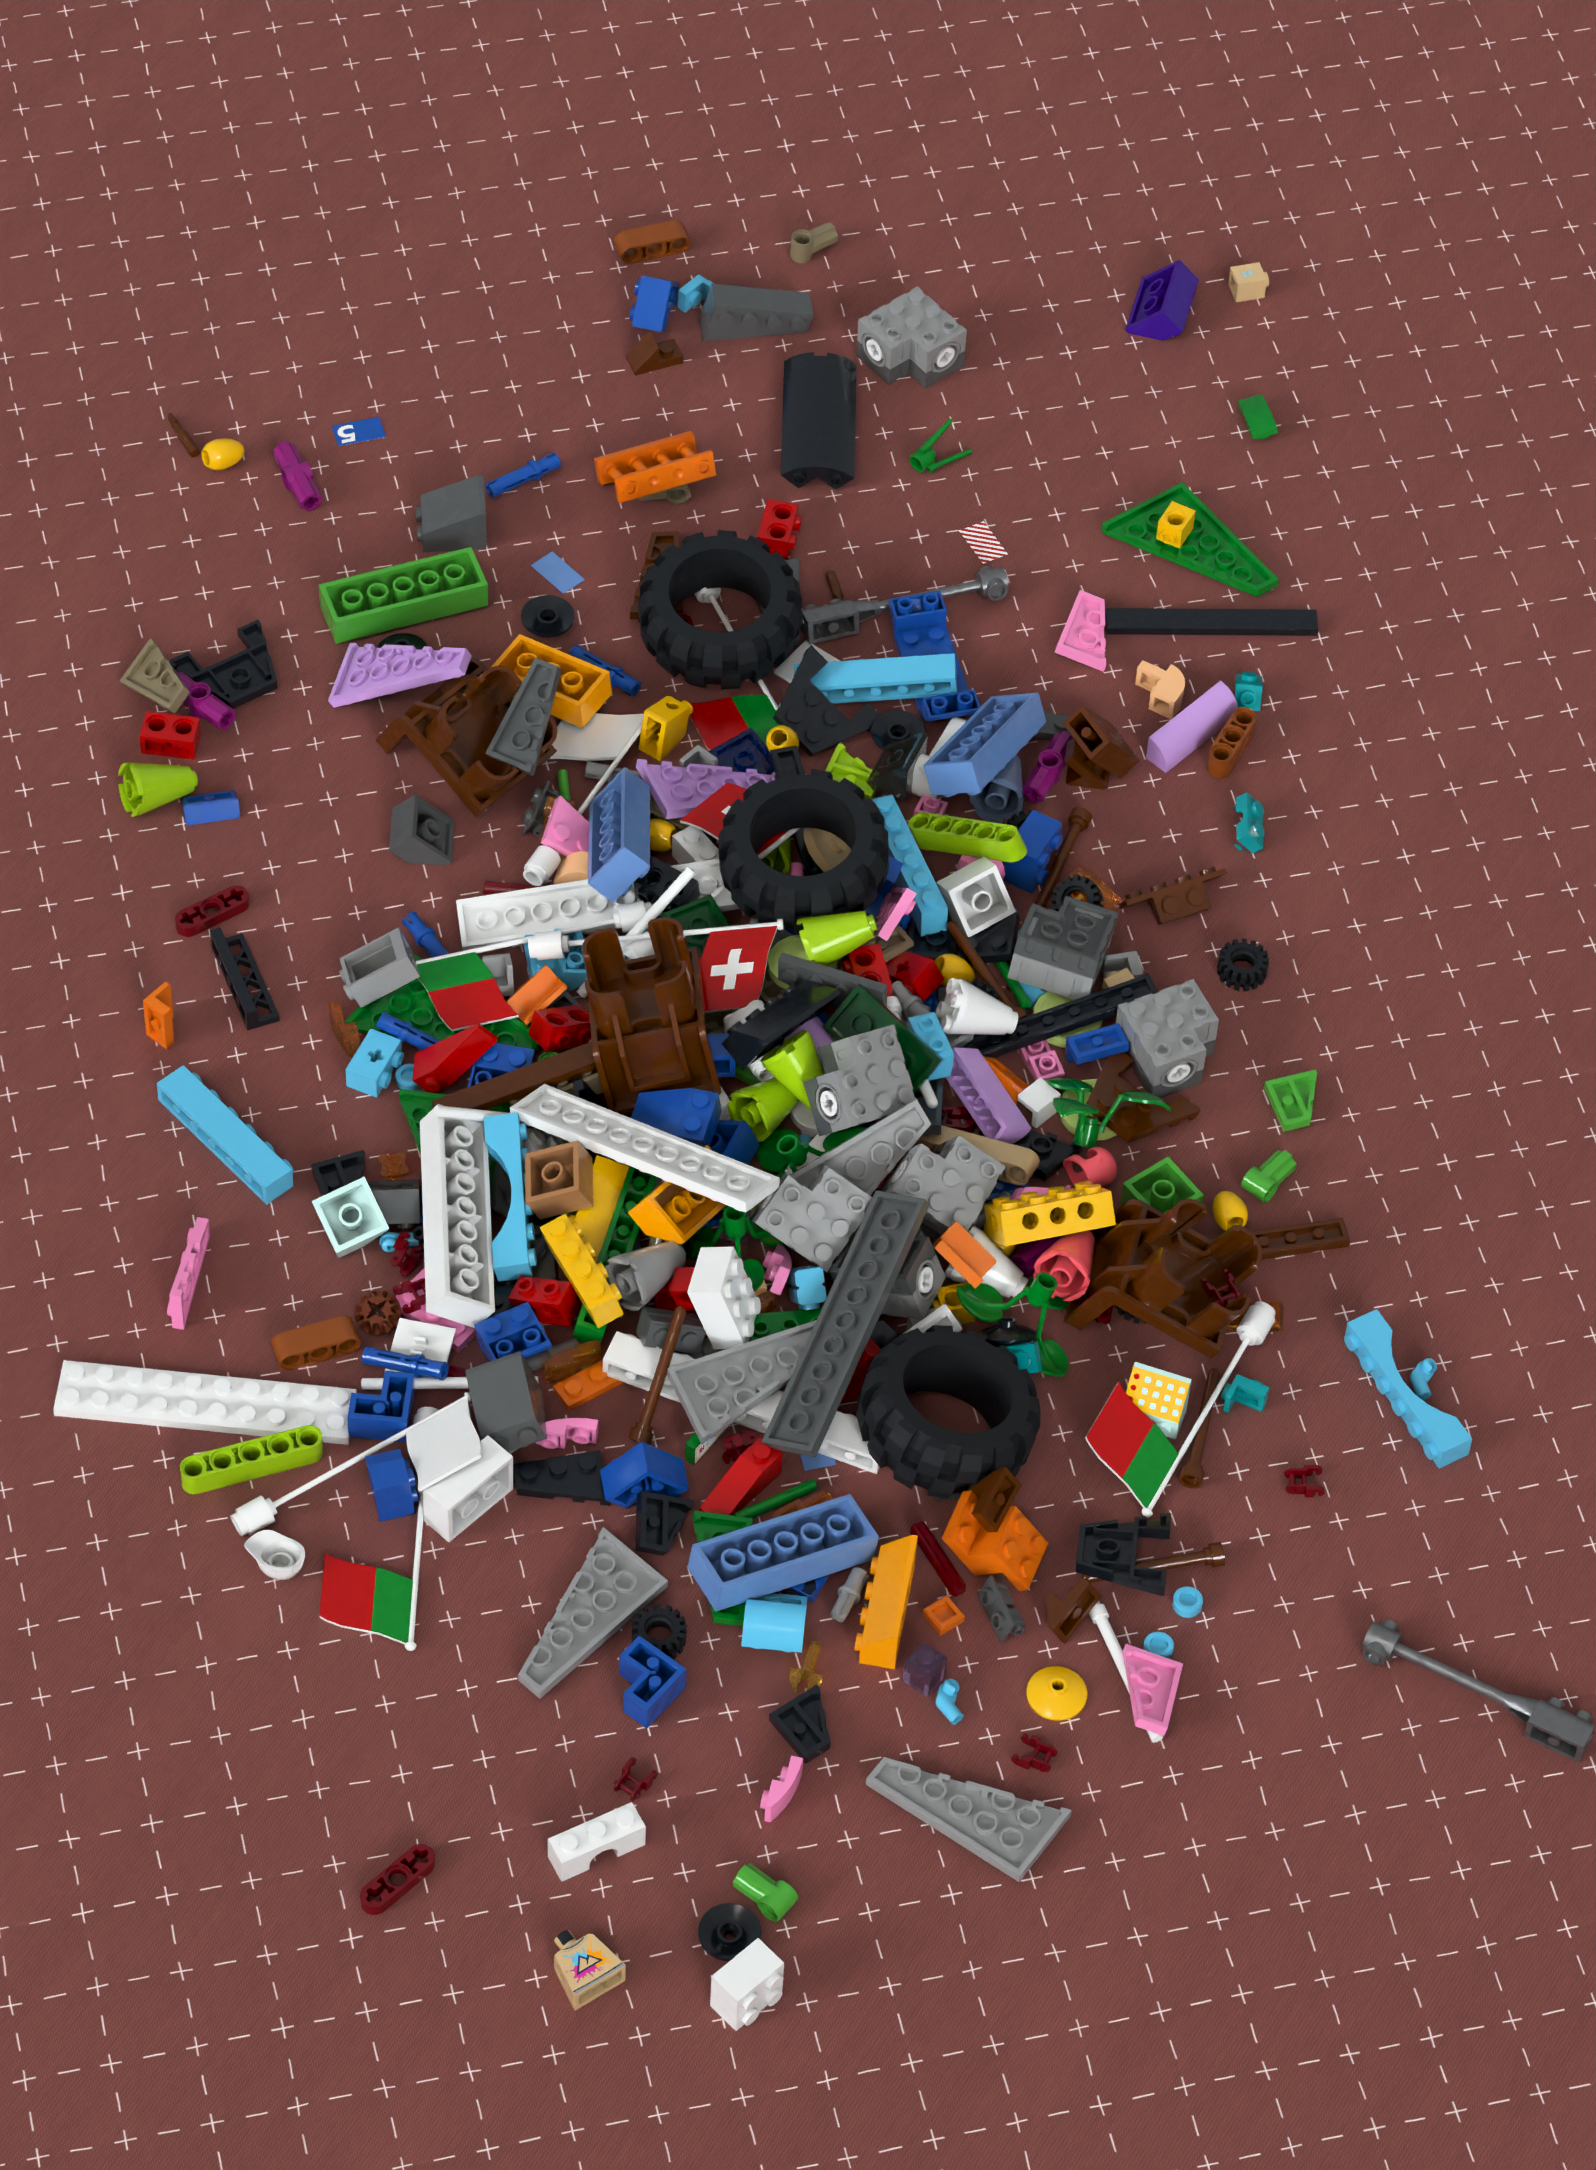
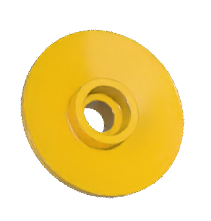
[1026,1666,1087,1721]

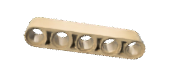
[911,1125,1040,1185]

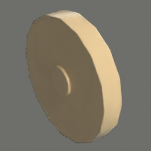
[804,828,851,872]

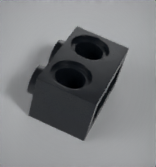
[633,856,700,913]

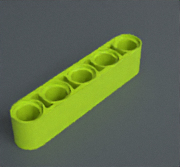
[908,812,1027,862]
[180,1425,323,1494]

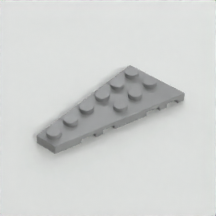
[789,1099,931,1195]
[667,1320,817,1445]
[518,1527,668,1699]
[866,1757,1072,1882]

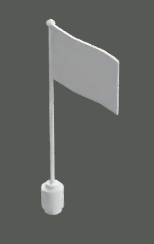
[523,713,644,886]
[230,1392,482,1536]

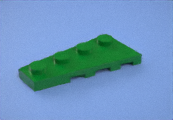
[692,1510,753,1627]

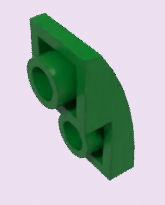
[1237,394,1278,440]

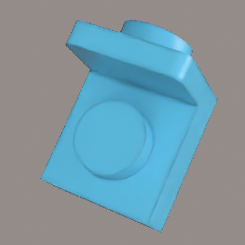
[678,274,714,313]

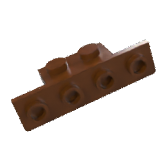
[1119,866,1227,925]

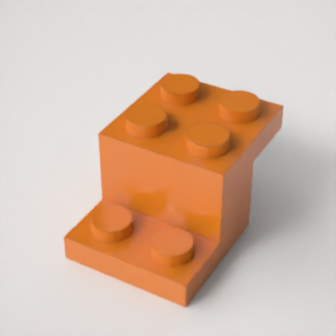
[942,1490,1048,1591]

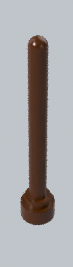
[1035,807,1092,908]
[947,921,1028,1019]
[628,1306,686,1445]
[1179,1368,1220,1488]
[1082,1542,1225,1583]

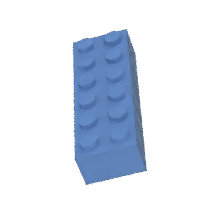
[923,693,1047,797]
[588,767,651,903]
[688,1494,879,1611]

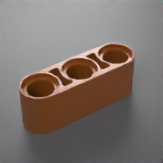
[614,220,691,264]
[1207,707,1257,779]
[271,1316,361,1371]

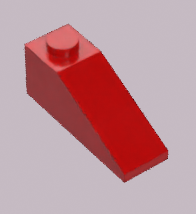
[412,1023,497,1093]
[699,1437,783,1515]

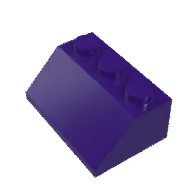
[1125,260,1199,341]

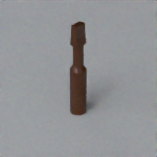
[168,413,200,457]
[825,571,843,601]

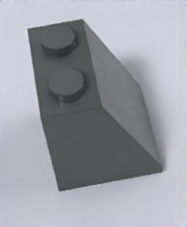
[416,475,486,552]
[465,1351,547,1452]

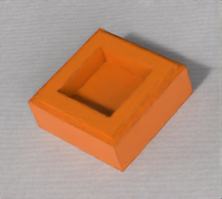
[922,1595,965,1636]

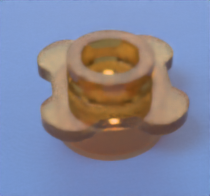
[378,1152,409,1180]

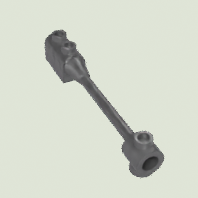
[801,566,1009,644]
[1362,1620,1596,1763]

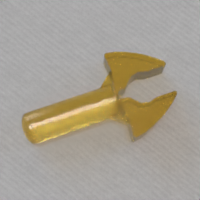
[789,1641,823,1693]

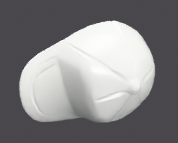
[244,1530,305,1580]

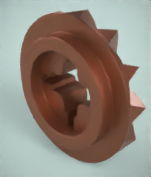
[355,1290,401,1335]

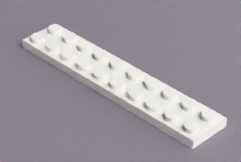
[456,858,739,951]
[510,1084,780,1213]
[53,1360,357,1445]

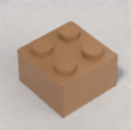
[525,1141,593,1219]

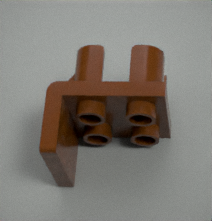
[376,658,557,817]
[582,917,721,1115]
[1064,1199,1262,1358]

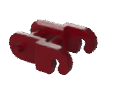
[390,1232,424,1277]
[1201,1268,1241,1307]
[393,1278,426,1314]
[722,1430,759,1464]
[1284,1465,1324,1497]
[1011,1733,1058,1772]
[614,1757,658,1801]

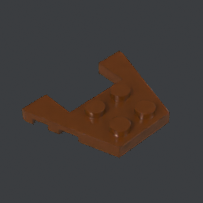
[1086,1052,1200,1143]

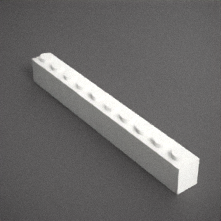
[602,1331,880,1474]

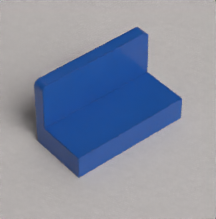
[1065,1023,1129,1065]

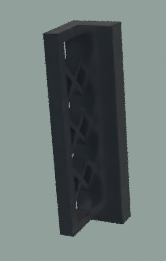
[210,927,280,1031]

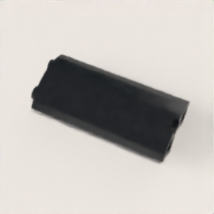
[781,352,856,489]

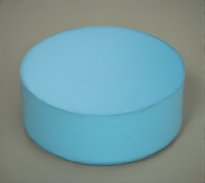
[395,1064,421,1091]
[1172,1586,1203,1618]
[1143,1632,1174,1659]

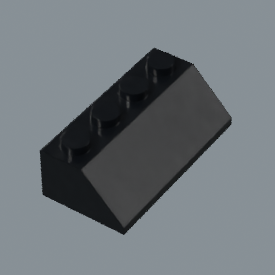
[721,980,841,1070]

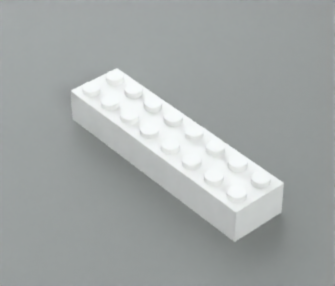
[420,1104,495,1328]

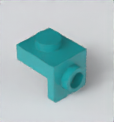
[1234,671,1263,711]
[1221,1374,1269,1413]

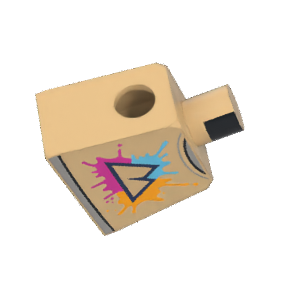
[554,1930,626,2011]

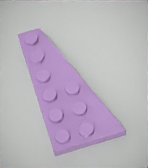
[328,643,472,708]
[636,759,807,819]

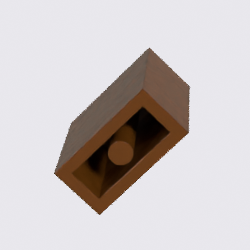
[1063,705,1140,779]

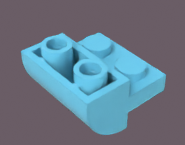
[523,929,587,992]
[741,1593,808,1653]

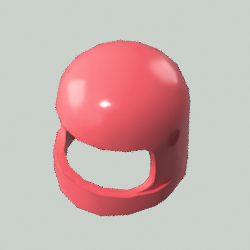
[1063,1147,1117,1188]

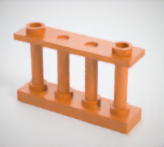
[594,431,716,503]

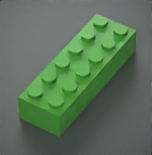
[319,547,488,644]

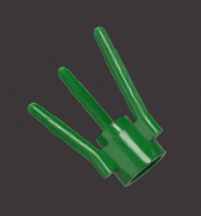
[909,419,972,473]

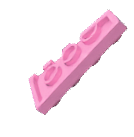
[876,887,916,941]
[167,1217,210,1330]

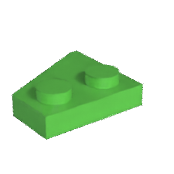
[1264,1069,1317,1132]

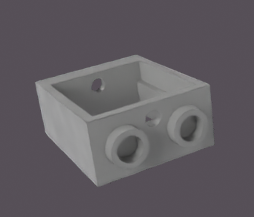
[339,927,420,1008]

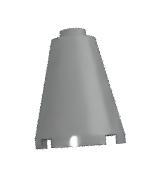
[605,1241,686,1311]

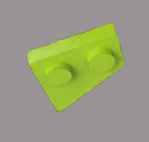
[825,743,881,799]

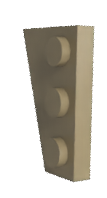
[120,638,190,714]

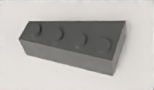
[699,284,814,341]

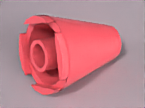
[1033,1230,1095,1301]

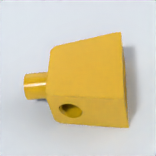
[638,696,693,761]

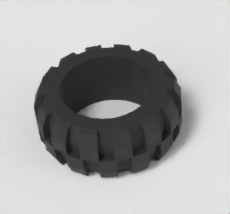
[638,530,802,690]
[719,769,889,935]
[856,1325,1041,1499]

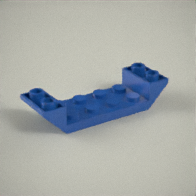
[889,591,981,721]

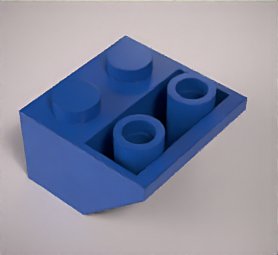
[467,1043,536,1088]
[474,1302,552,1362]

